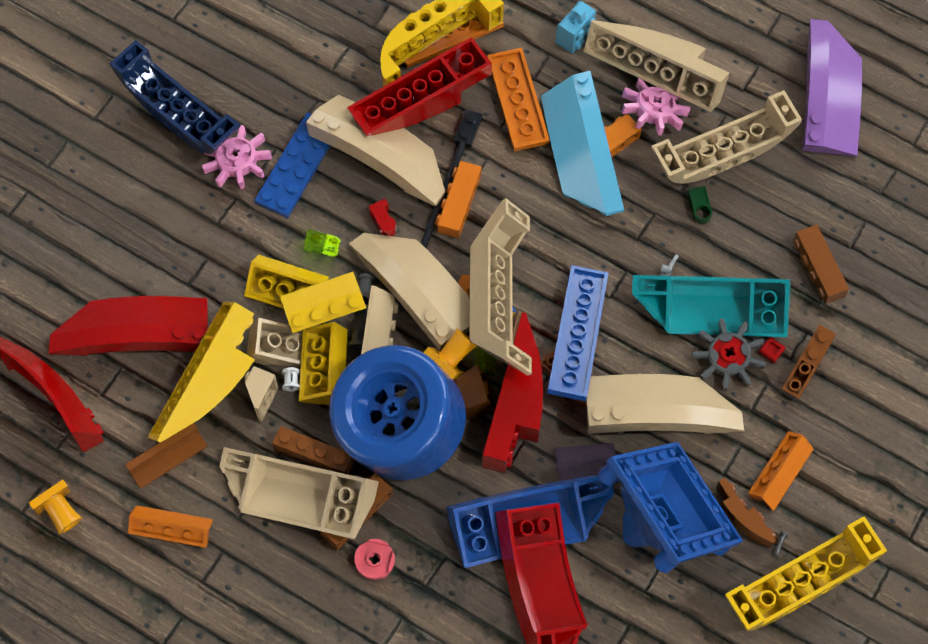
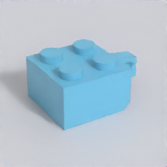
[555,1,596,54]

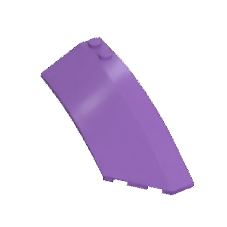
[802,19,862,157]

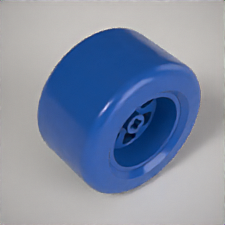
[329,345,466,480]

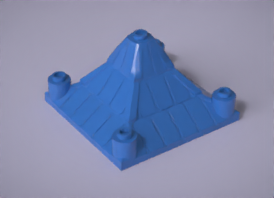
[599,442,743,573]

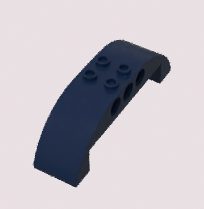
[109,40,241,154]

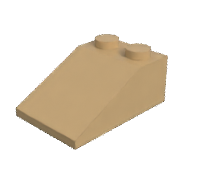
[247,318,303,367]

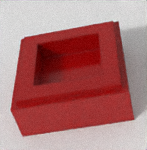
[758,337,786,364]

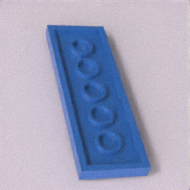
[255,112,331,218]

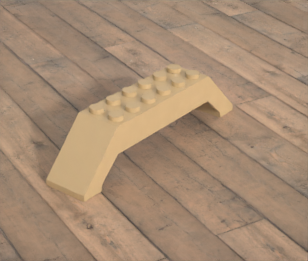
[469,198,532,376]

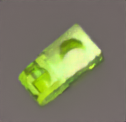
[303,229,341,256]

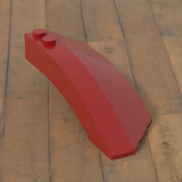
[0,336,104,453]

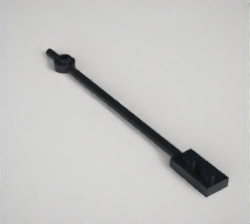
[398,109,483,305]

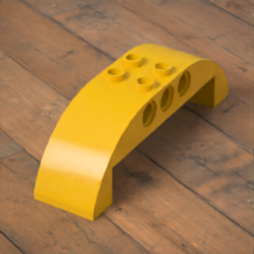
[380,0,504,87]
[725,516,887,631]

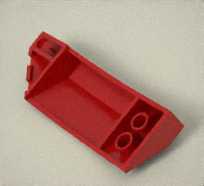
[49,296,208,356]
[495,503,589,644]

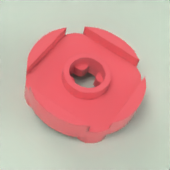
[354,539,395,580]

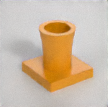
[424,328,477,379]
[29,479,83,535]

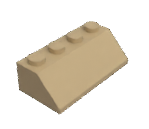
[361,285,399,354]

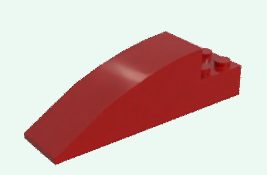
[347,37,492,137]
[482,312,543,473]

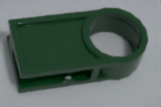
[687,186,712,224]

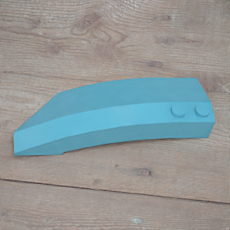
[541,71,625,216]

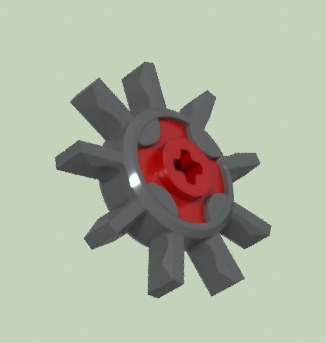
[692,318,766,391]

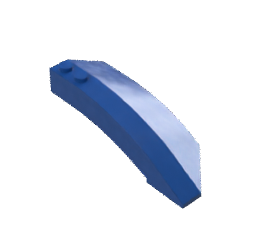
[446,475,614,568]

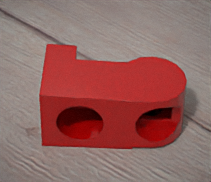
[369,198,396,236]

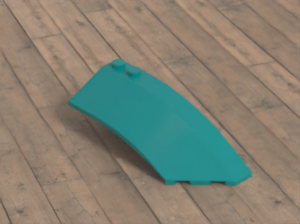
[632,275,791,337]

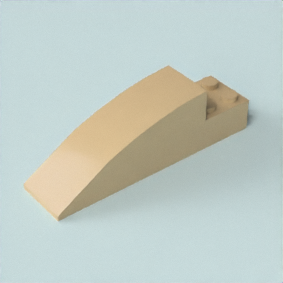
[584,20,729,112]

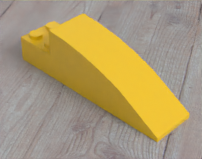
[147,302,255,443]

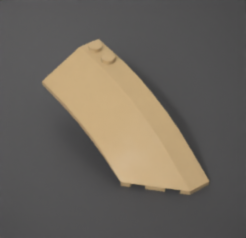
[349,233,470,351]
[219,447,379,539]

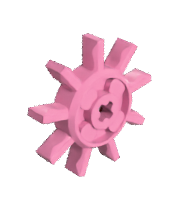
[621,78,690,136]
[202,125,272,189]

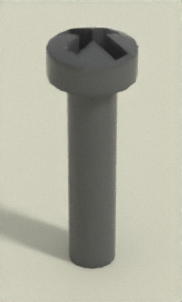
[773,531,789,556]

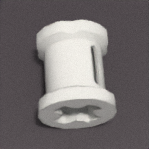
[282,367,300,392]

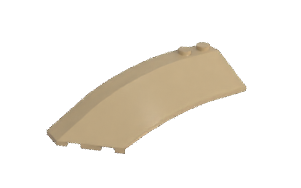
[306,95,445,206]
[586,374,744,434]

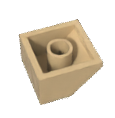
[244,366,279,422]

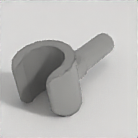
[660,254,679,276]

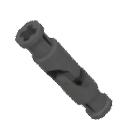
[348,273,375,350]

